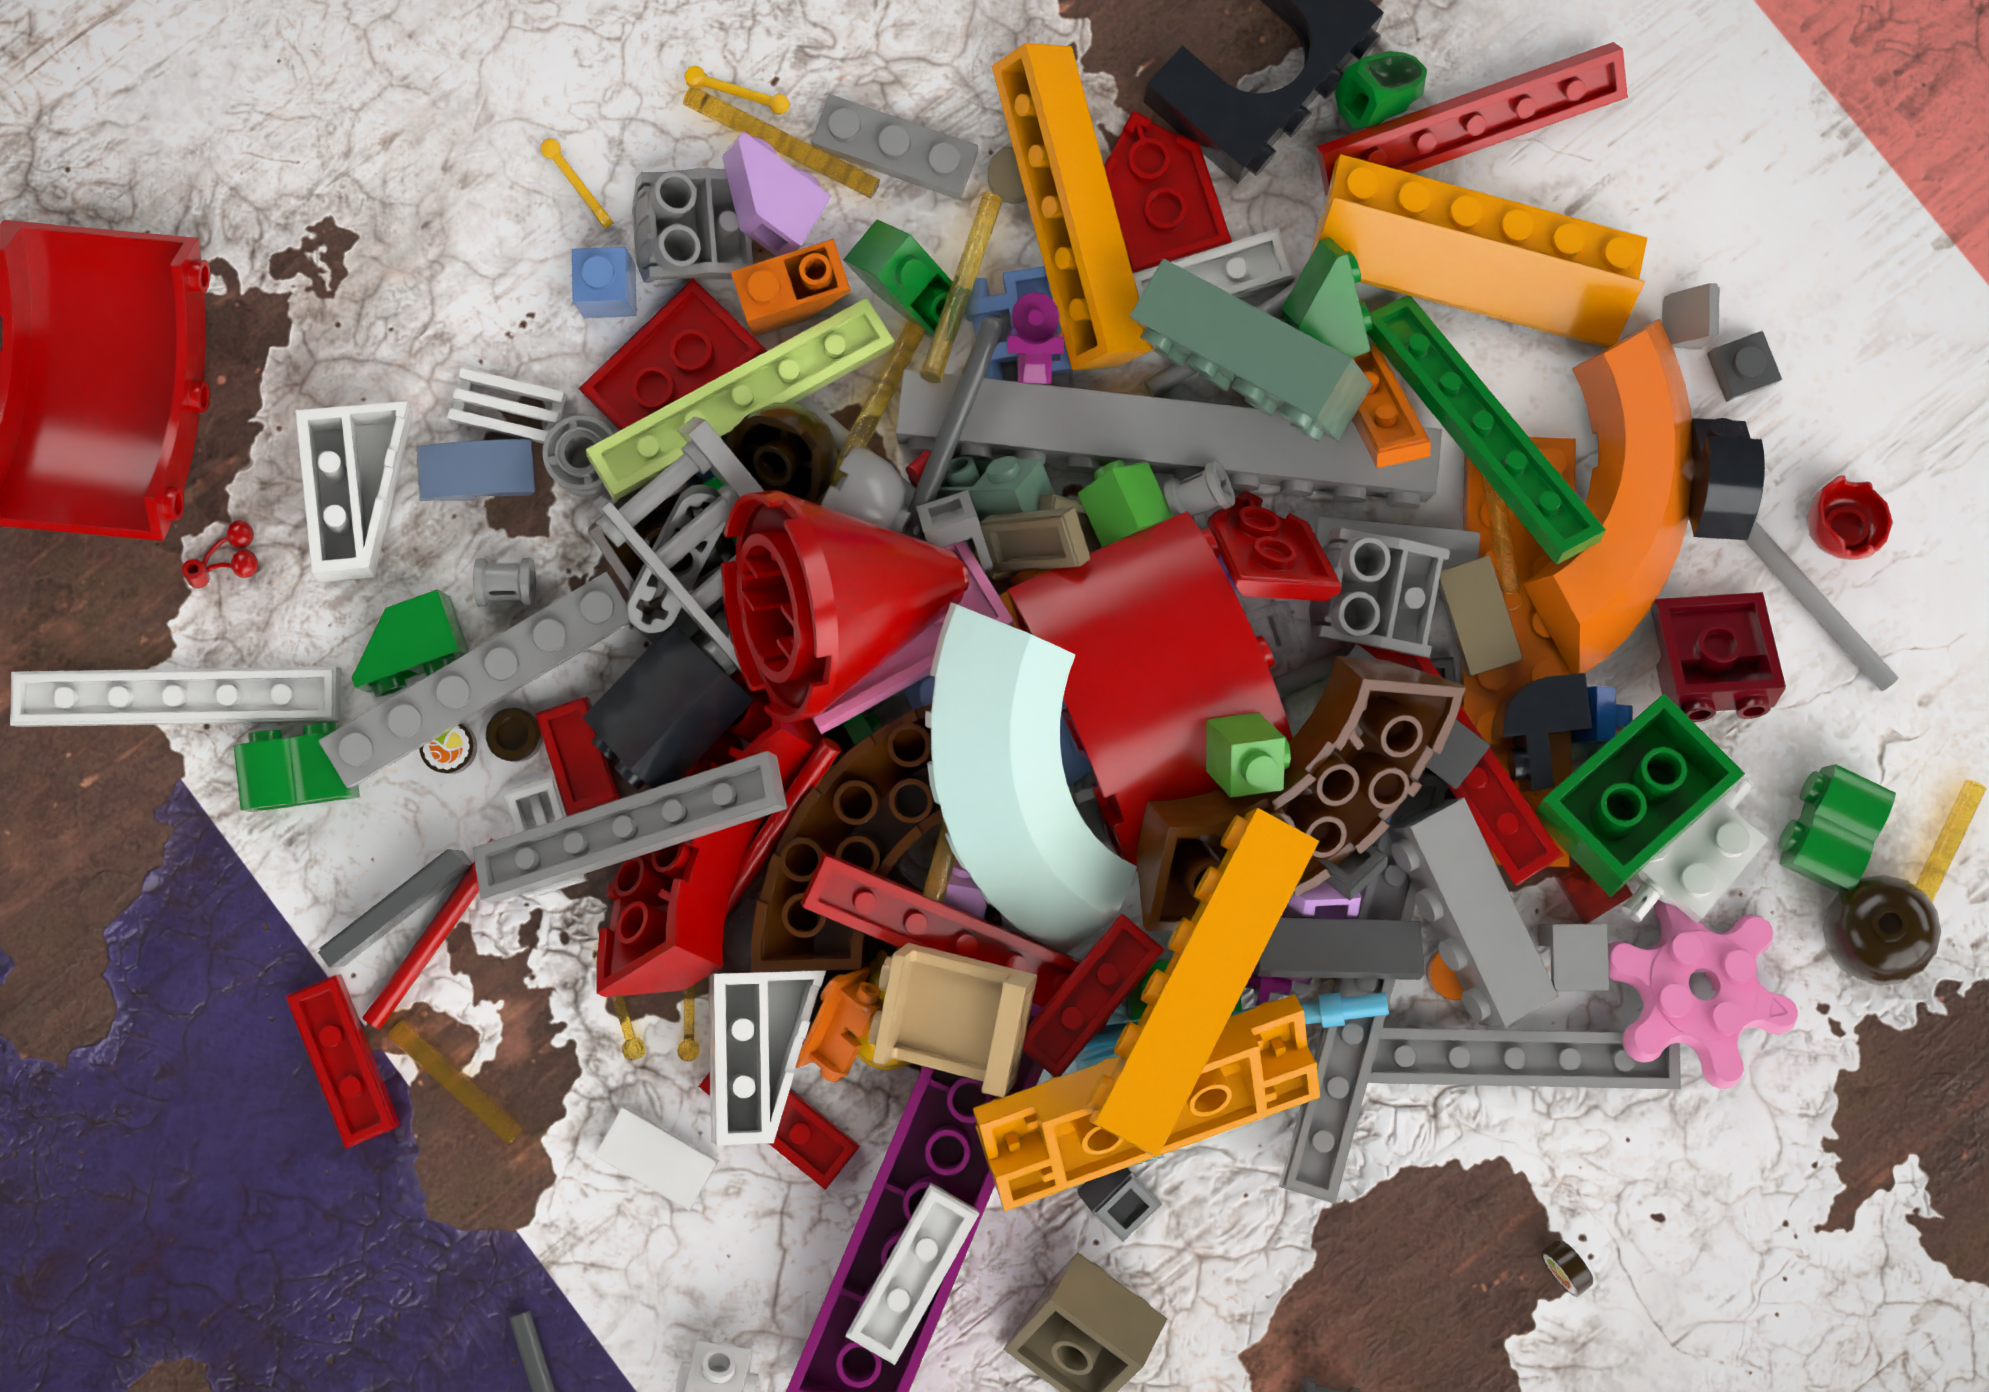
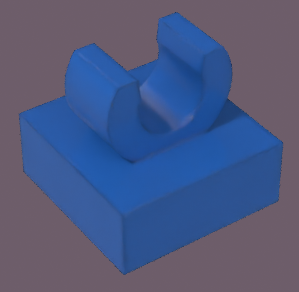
[1571,686,1633,744]

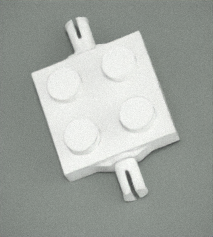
[1621,775,1769,924]

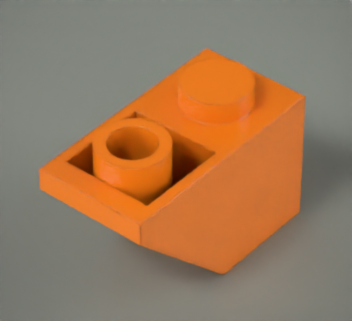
[731,238,851,337]

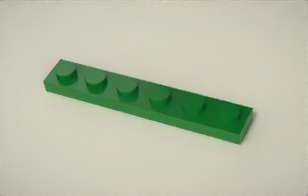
[1366,295,1606,565]

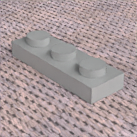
[811,94,978,200]

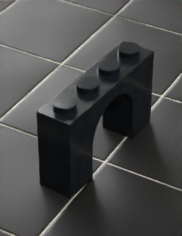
[1144,0,1384,184]

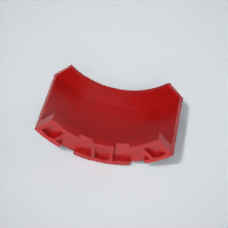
[0,220,210,541]
[1007,511,1293,872]

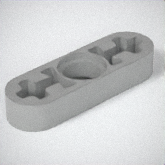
[627,485,726,633]

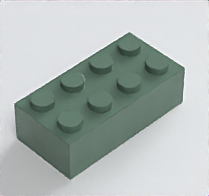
[1129,258,1372,442]

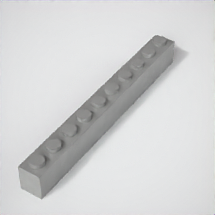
[896,369,1442,508]

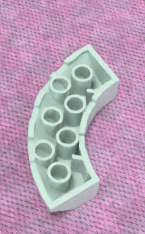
[925,603,1137,953]

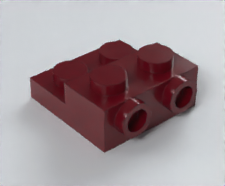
[1651,592,1786,722]

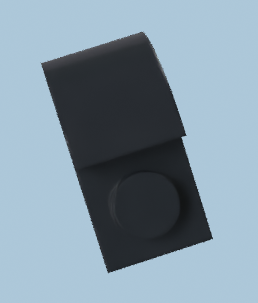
[1689,418,1765,540]
[1491,673,1592,792]

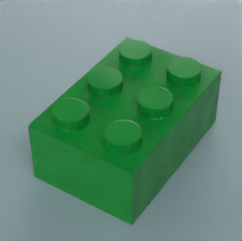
[1535,694,1745,897]

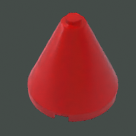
[721,490,969,723]

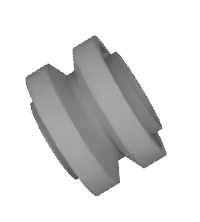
[542,415,614,497]

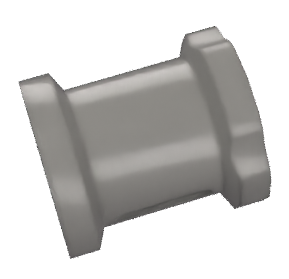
[1164,461,1235,520]
[473,558,536,607]

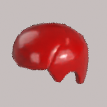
[1806,475,1893,560]

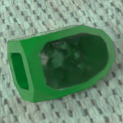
[1335,51,1427,129]

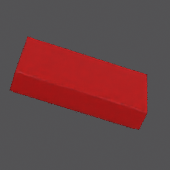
[535,696,622,816]

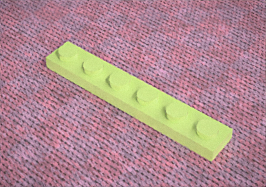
[586,298,895,502]

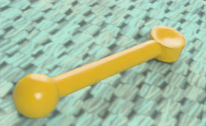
[684,66,790,115]
[540,138,614,230]

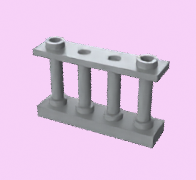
[593,416,764,673]

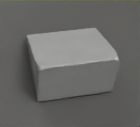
[1662,283,1720,349]

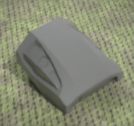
[632,168,754,283]
[1309,528,1450,658]

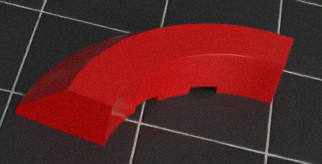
[596,669,825,997]

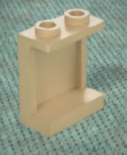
[869,943,1037,1098]

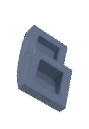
[416,439,535,501]

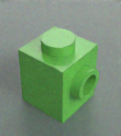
[1077,460,1173,548]
[1206,713,1291,797]

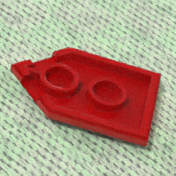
[1104,110,1232,273]
[1207,491,1342,601]

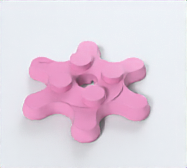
[1608,900,1798,1089]

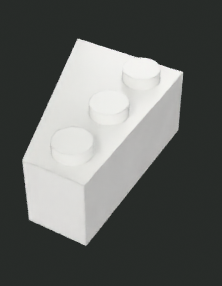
[295,401,413,582]
[708,971,826,1146]

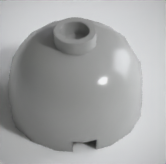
[822,446,911,534]

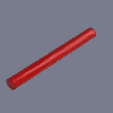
[725,737,841,919]
[362,838,495,1030]

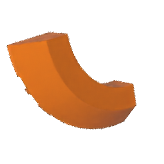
[1523,319,1695,674]

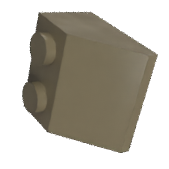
[1003,1252,1168,1392]

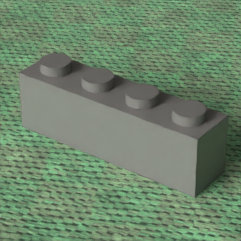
[1387,798,1559,1027]

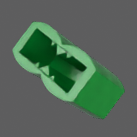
[233,722,360,812]
[1778,764,1896,893]

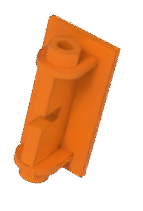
[795,966,882,1082]

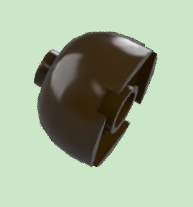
[726,402,838,503]
[1823,875,1941,986]

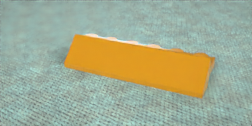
[1310,154,1648,348]
[973,994,1320,1212]

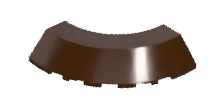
[1136,656,1466,931]
[750,703,944,972]

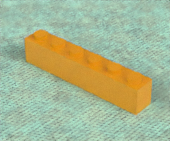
[992,43,1153,370]
[1086,808,1319,1157]

